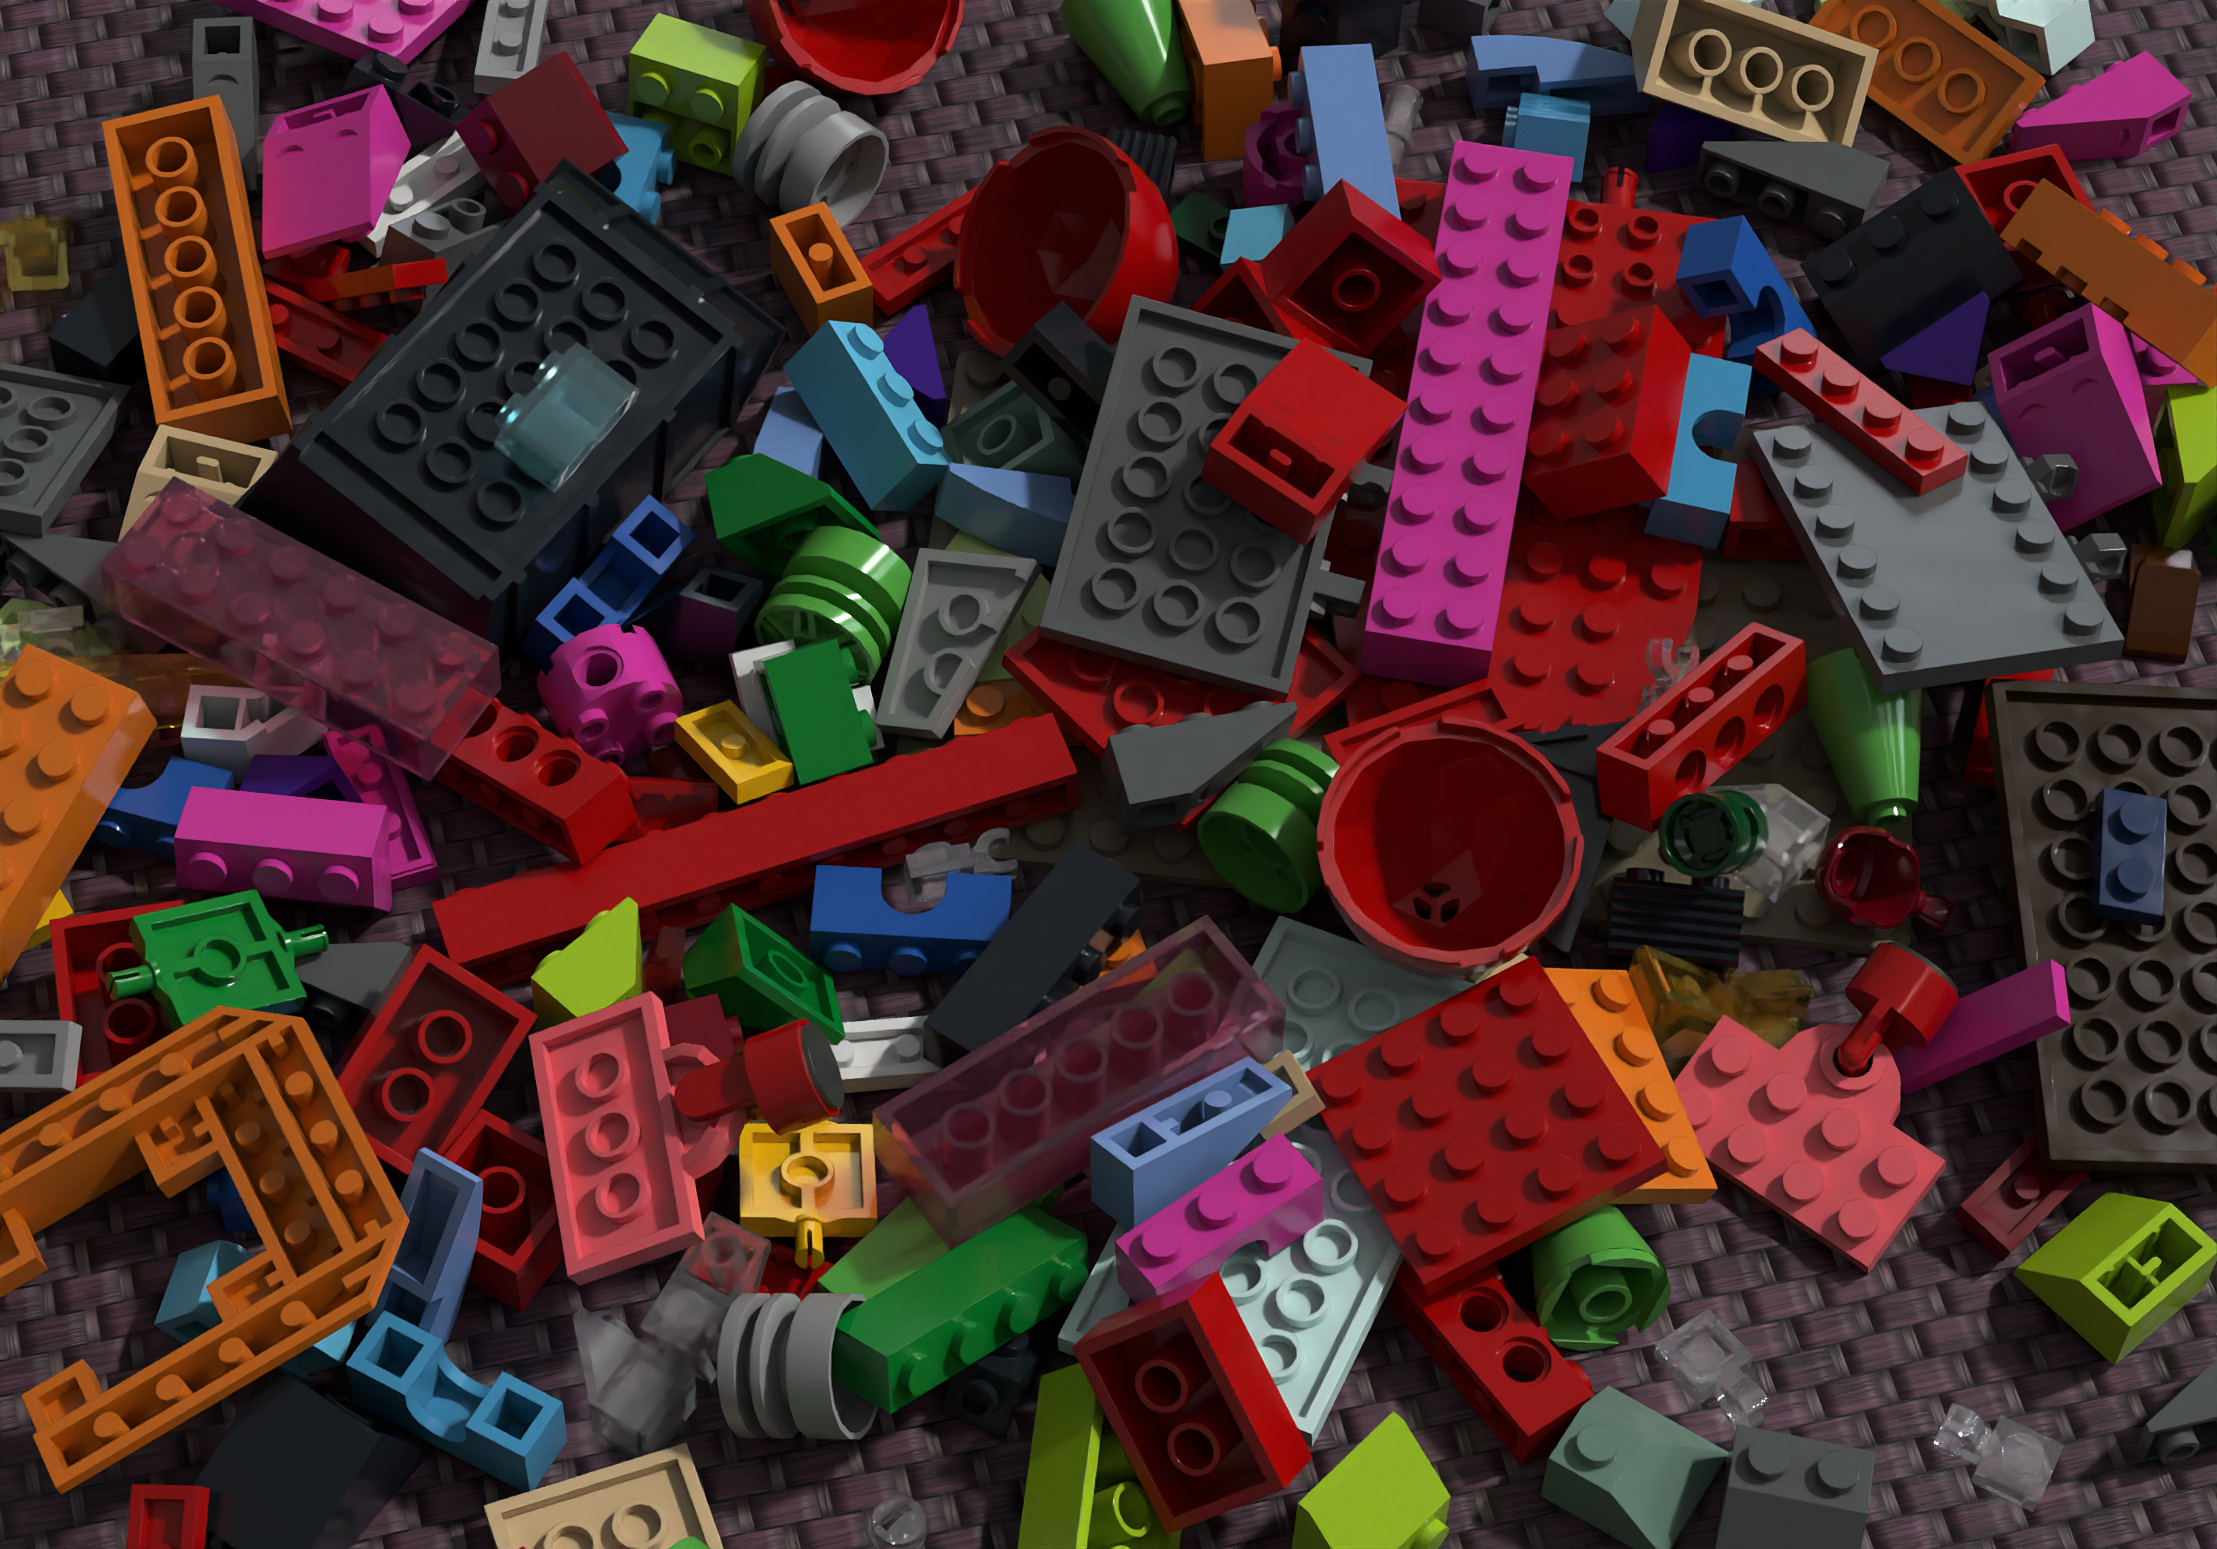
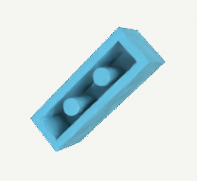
[782,320,953,512]

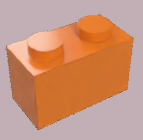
[769,201,873,337]

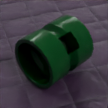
[1658,789,1769,878]

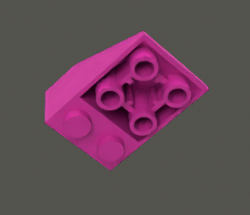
[262,84,411,260]
[1987,302,2163,533]

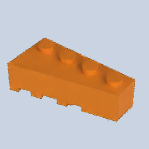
[1173,0,1282,163]
[1999,178,2217,389]

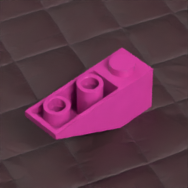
[2007,51,2192,161]

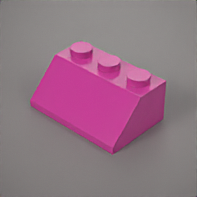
[174,786,392,912]

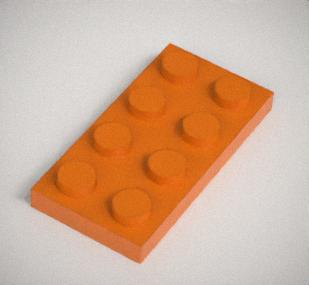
[1808,0,2046,165]
[1543,968,1718,1204]

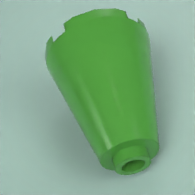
[1059,0,1193,127]
[1804,647,1923,829]
[1530,1204,1671,1351]

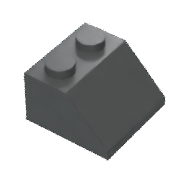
[1713,1424,1876,1549]

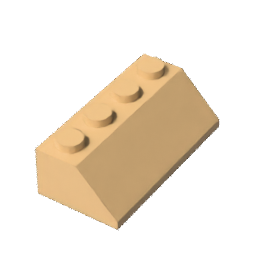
[1630,0,1879,147]

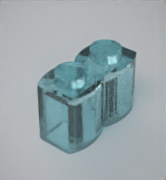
[494,342,637,493]

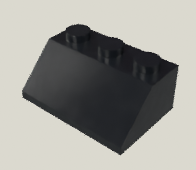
[1279,0,1403,75]
[1799,165,2028,382]

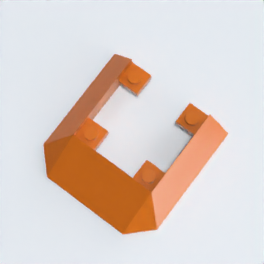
[0,1005,410,1495]

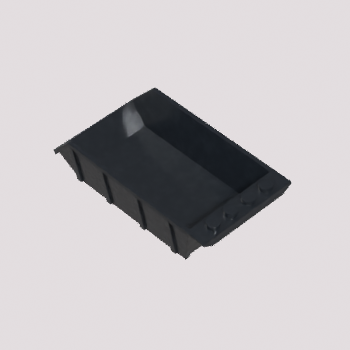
[187,157,788,722]

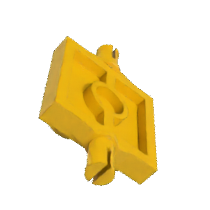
[738,1120,877,1269]

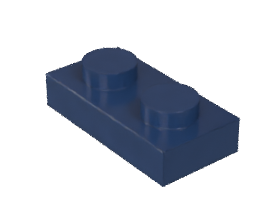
[2091,787,2167,927]

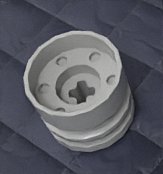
[732,80,889,231]
[717,1293,878,1439]

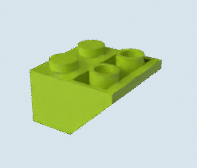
[628,13,766,177]
[530,896,644,1032]
[2014,1192,2217,1366]

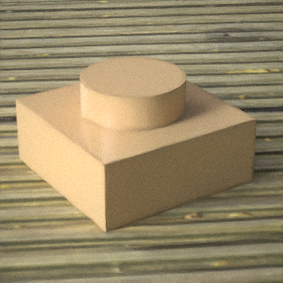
[1259,1049,1326,1141]

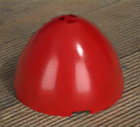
[744,0,965,96]
[953,125,1179,358]
[1316,717,1584,978]

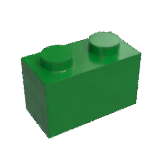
[753,639,877,785]

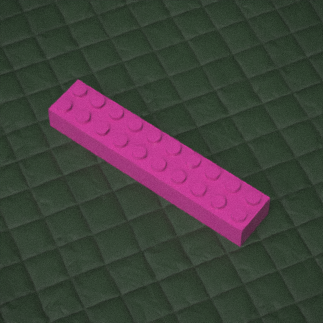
[1360,140,1575,689]

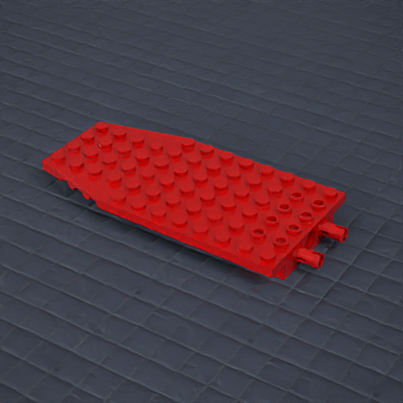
[1325,167,1726,733]

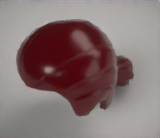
[1815,826,1954,933]

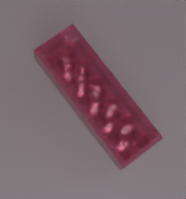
[99,476,502,782]
[872,914,1286,1251]

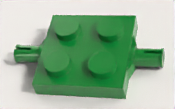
[106,889,329,1031]

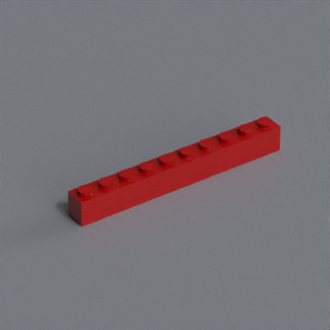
[431,712,1080,989]

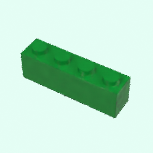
[831,1204,1089,1414]

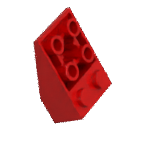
[1200,336,1409,547]

